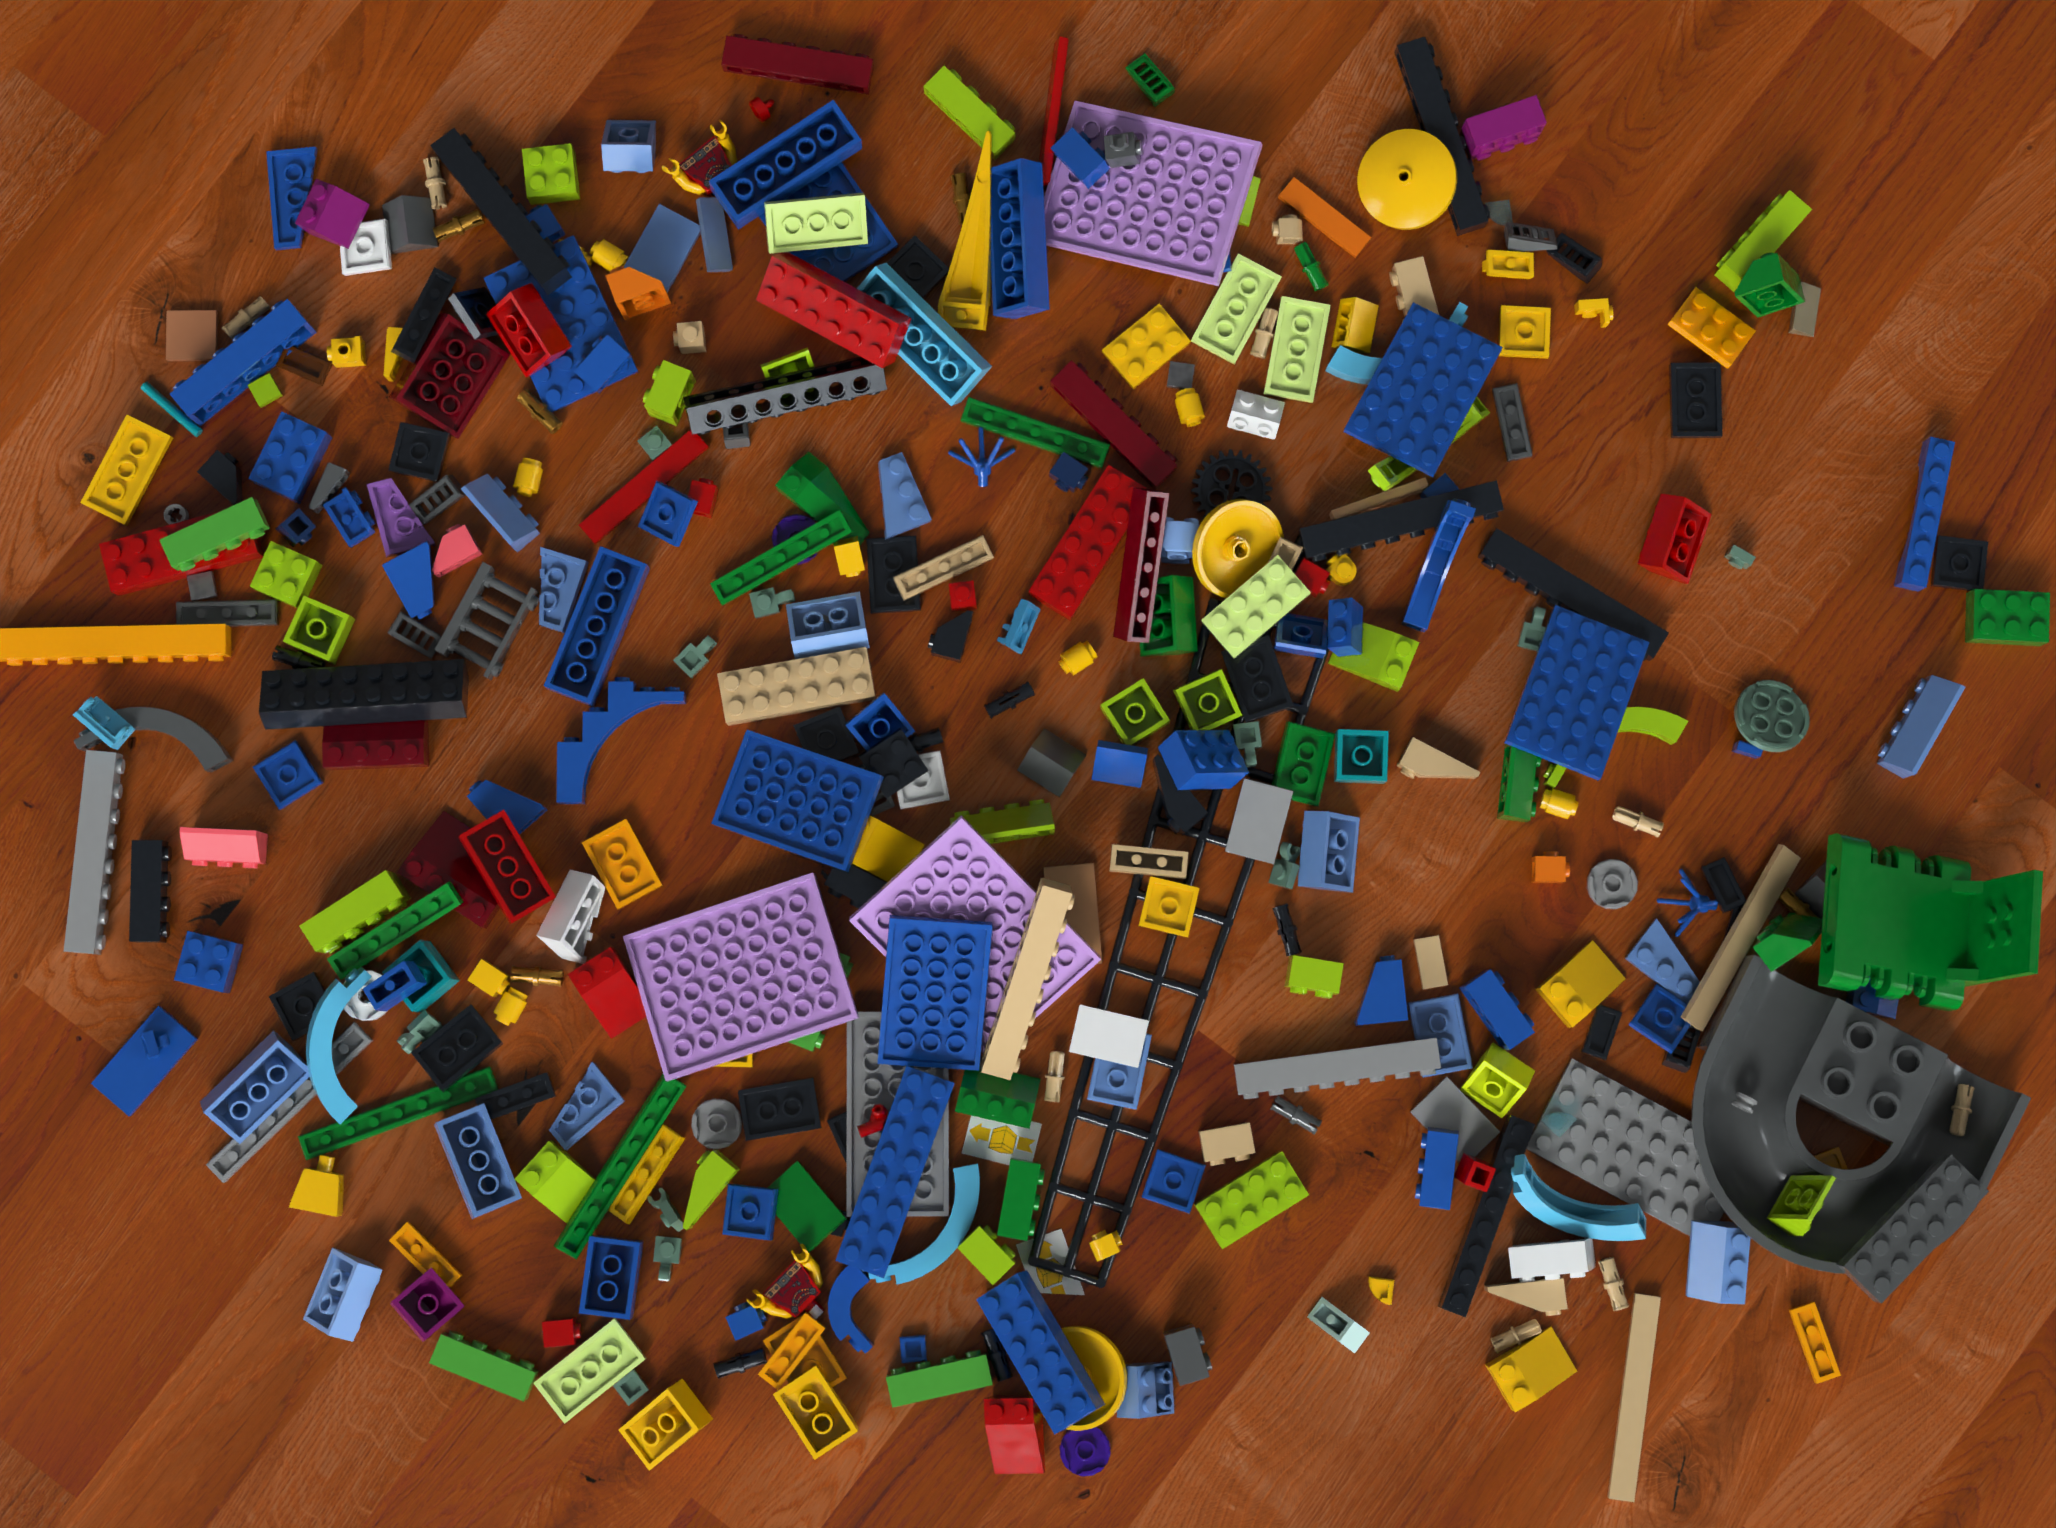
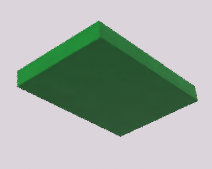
[1272,721,1335,807]
[768,1161,847,1253]

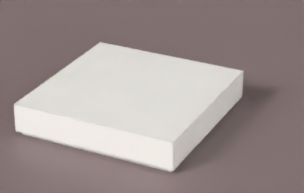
[340,219,392,276]
[897,750,950,810]

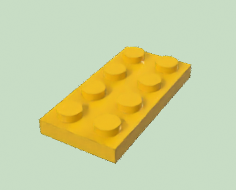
[80,415,173,526]

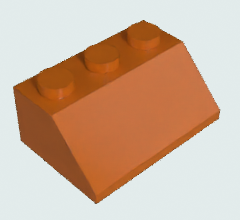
[605,266,671,320]

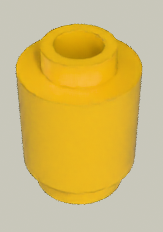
[590,239,628,271]
[1175,388,1205,427]
[513,458,543,497]
[1059,640,1097,676]
[1539,788,1579,819]
[493,986,528,1026]

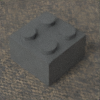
[1163,1323,1212,1386]

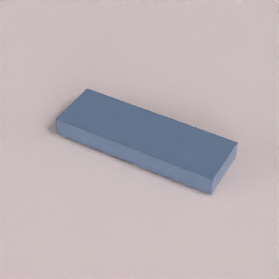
[696,197,733,272]

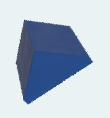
[1273,613,1328,658]
[845,692,915,750]

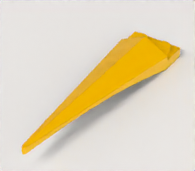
[937,131,992,331]

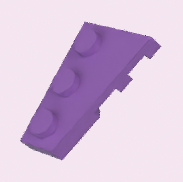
[367,478,435,557]

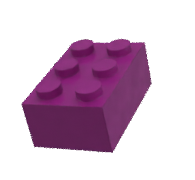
[1460,95,1547,161]

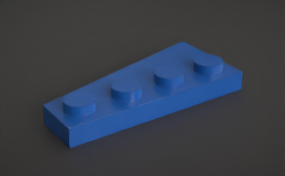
[266,147,318,251]

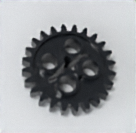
[1191,449,1272,519]

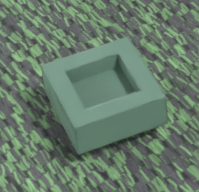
[637,426,672,461]
[1724,545,1756,569]
[613,1369,650,1406]

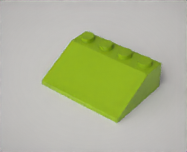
[950,799,1055,844]

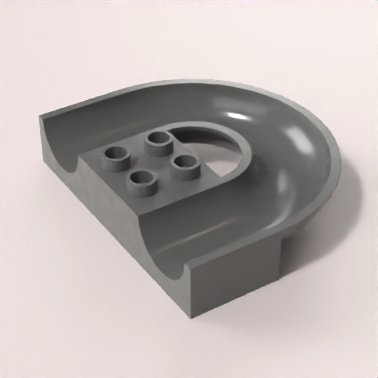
[1692,955,2031,1274]

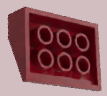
[389,313,510,439]
[322,720,429,770]
[397,811,500,929]

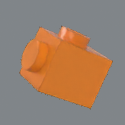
[1531,851,1570,883]

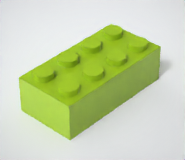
[1714,190,1812,292]
[299,870,411,954]
[1194,1151,1309,1249]

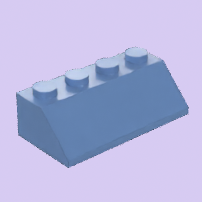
[1877,675,1965,779]
[200,1030,309,1144]
[434,1103,522,1219]

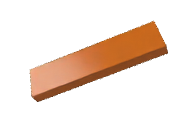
[1278,177,1372,258]

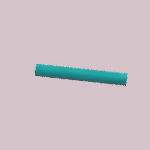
[141,381,203,437]

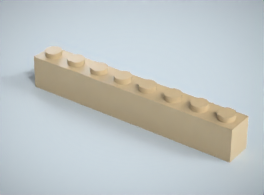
[980,878,1075,1080]

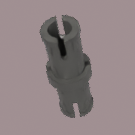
[1270,1095,1322,1135]

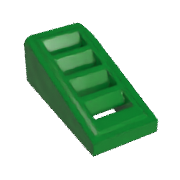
[1125,53,1175,107]

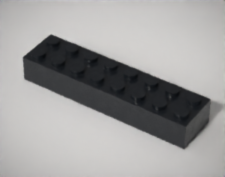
[259,659,469,730]

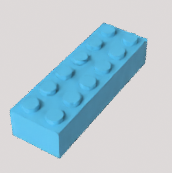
[857,263,992,406]

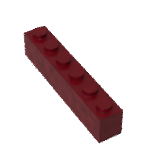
[721,34,874,95]
[1050,360,1177,490]
[1113,487,1169,643]

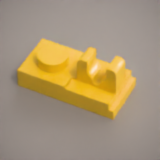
[1482,250,1534,279]

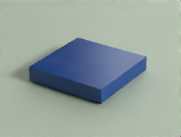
[638,481,698,547]
[253,740,323,810]
[1091,740,1148,788]
[1629,984,1691,1054]
[1141,1149,1206,1214]
[722,1183,778,1241]

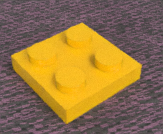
[1498,305,1551,359]
[1138,876,1200,938]

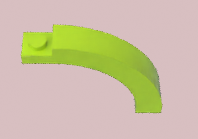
[1368,397,1490,491]
[1543,707,1688,789]

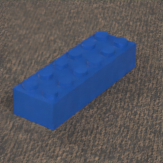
[709,100,862,230]
[991,158,1050,319]
[170,299,317,426]
[544,546,650,707]
[976,1270,1105,1435]

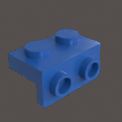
[323,487,376,548]

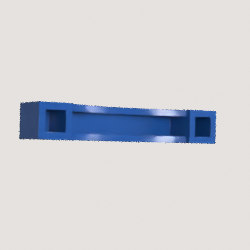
[1894,437,1955,592]

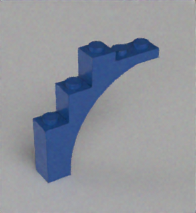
[1401,498,1476,632]
[556,677,686,804]

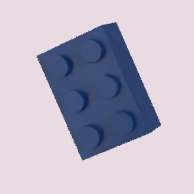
[248,411,333,504]
[1158,730,1249,790]
[1459,969,1535,1050]
[579,1234,644,1320]

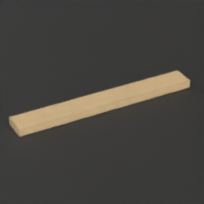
[1681,844,1801,1031]
[1607,1293,1661,1502]

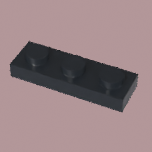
[475,1072,556,1120]

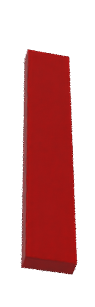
[1039,36,1069,188]
[579,429,709,545]

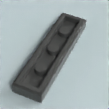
[176,599,279,627]

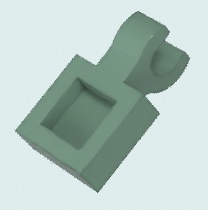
[749,587,795,619]
[1517,607,1546,652]
[673,635,717,678]
[1233,721,1262,768]
[1268,842,1300,889]
[397,1010,443,1054]
[647,1188,684,1232]
[653,1236,682,1281]

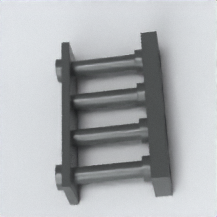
[435,562,540,681]

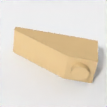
[1397,737,1480,779]
[1484,1277,1568,1316]

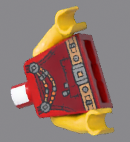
[662,120,737,197]
[746,1244,825,1319]

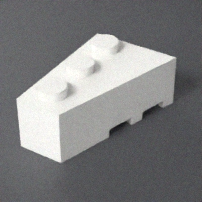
[536,870,605,964]
[1508,1237,1596,1282]

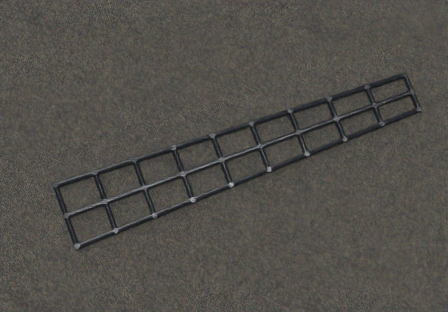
[1028,598,1329,1288]

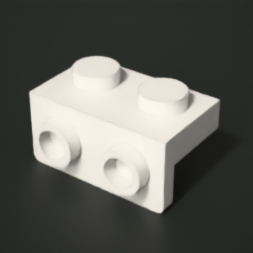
[1227,389,1285,440]

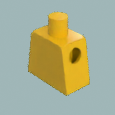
[289,1155,344,1217]

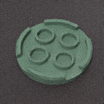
[1734,680,1810,752]

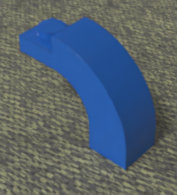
[828,1266,874,1354]

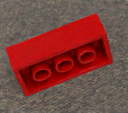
[458,810,556,924]

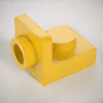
[1574,298,1613,328]

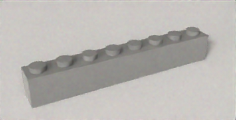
[64,750,125,955]
[1234,1038,1441,1099]

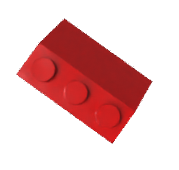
[486,283,572,378]
[1637,494,1712,584]

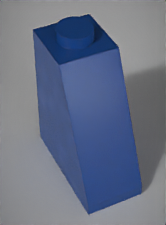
[382,541,435,619]
[467,780,548,835]
[1355,955,1408,1026]

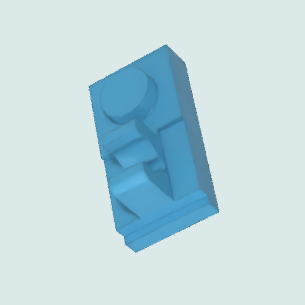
[997,599,1041,655]

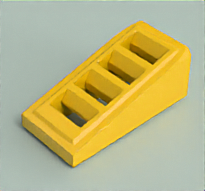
[384,327,403,382]

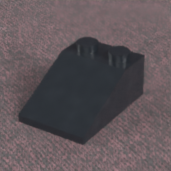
[1152,755,1208,836]

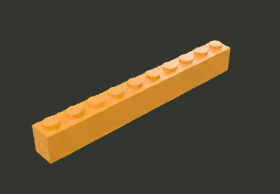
[0,624,231,666]

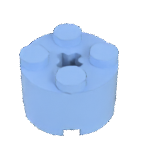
[1161,517,1200,564]

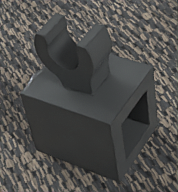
[1104,132,1143,168]

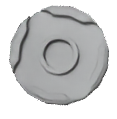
[1586,859,1638,909]
[691,1098,743,1149]

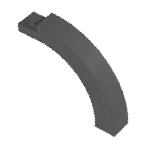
[73,707,233,773]

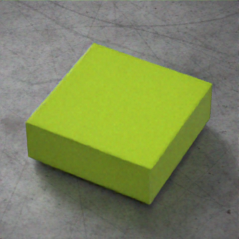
[248,373,283,408]

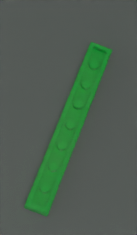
[298,1066,499,1160]
[553,1074,686,1260]

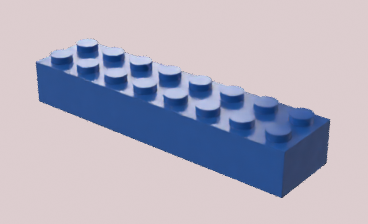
[835,1066,955,1278]

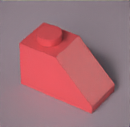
[432,524,483,578]

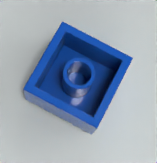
[174,931,244,993]

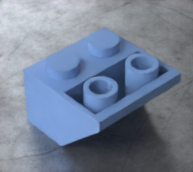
[1117,1362,1174,1419]

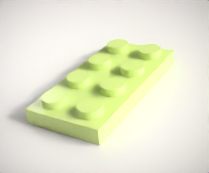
[764,193,868,254]
[1191,254,1282,365]
[1264,296,1331,403]
[1201,555,1311,659]
[533,1318,646,1424]

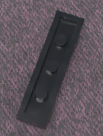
[391,267,457,364]

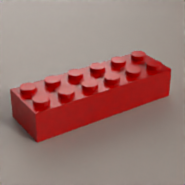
[756,252,912,368]
[1028,464,1147,621]
[99,511,264,596]

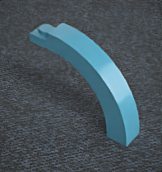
[1325,302,1468,385]
[306,967,372,1124]
[1511,1154,1647,1241]
[868,1163,980,1285]

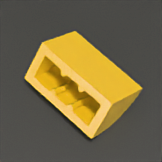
[1331,297,1379,354]

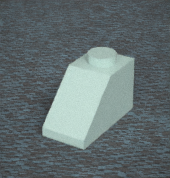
[1307,1297,1370,1353]

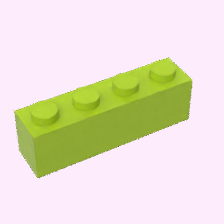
[923,66,1015,160]

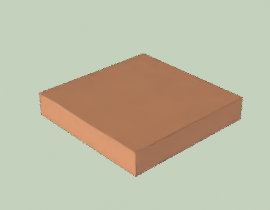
[166,310,218,361]

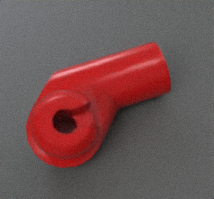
[857,1104,888,1138]

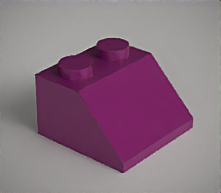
[295,179,370,249]
[390,1267,464,1342]

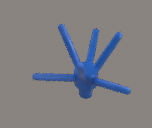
[948,427,1016,487]
[1656,869,1718,937]

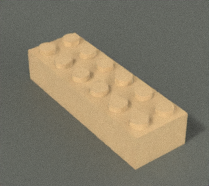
[717,647,876,726]

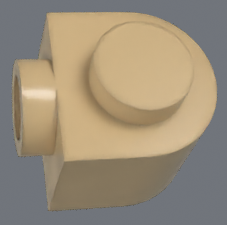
[1272,215,1303,244]

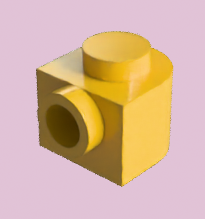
[1326,554,1356,586]
[1089,1230,1123,1262]

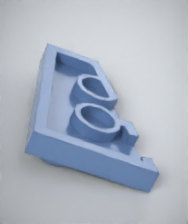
[878,452,932,539]
[539,547,589,633]
[1625,918,1700,1004]
[549,1062,625,1150]

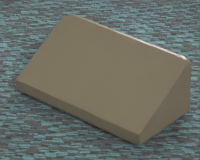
[1788,282,1821,337]

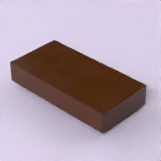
[276,346,333,386]

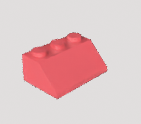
[180,827,268,869]

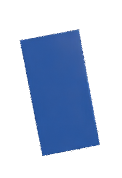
[91,1006,198,1116]

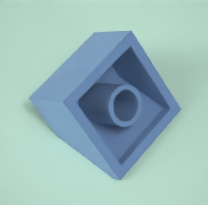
[601,120,656,173]

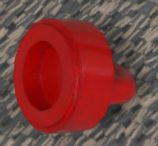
[749,97,775,122]

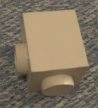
[673,321,707,354]

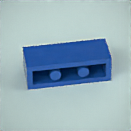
[1415,1127,1459,1210]

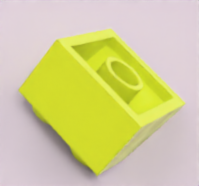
[1460,1043,1535,1118]

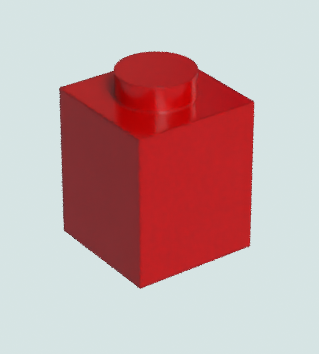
[688,478,719,518]
[1295,558,1331,598]
[948,580,977,612]
[1454,1153,1496,1192]
[542,1317,582,1348]

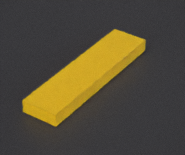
[608,1124,685,1225]

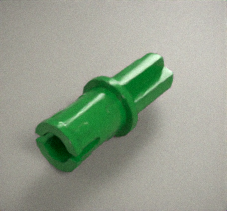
[1294,242,1329,292]

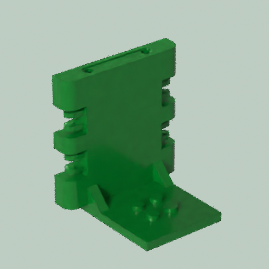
[1818,833,2043,1011]

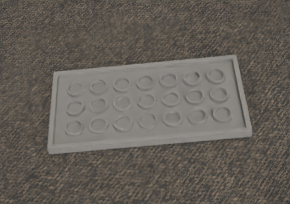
[846,1012,949,1217]
[1527,1058,1724,1236]

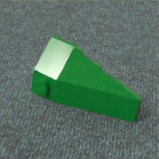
[775,452,870,545]

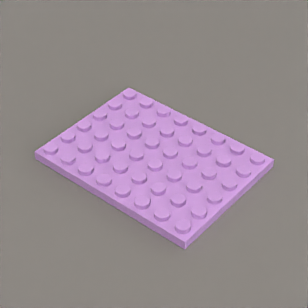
[1044,101,1263,286]
[849,815,1101,1053]
[623,872,859,1081]

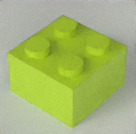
[522,143,580,205]
[643,360,696,426]
[250,541,323,609]
[283,596,356,665]
[1173,669,1242,730]
[1100,678,1170,746]
[1284,955,1344,999]
[957,1224,1015,1285]

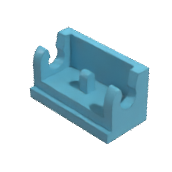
[73,696,136,750]

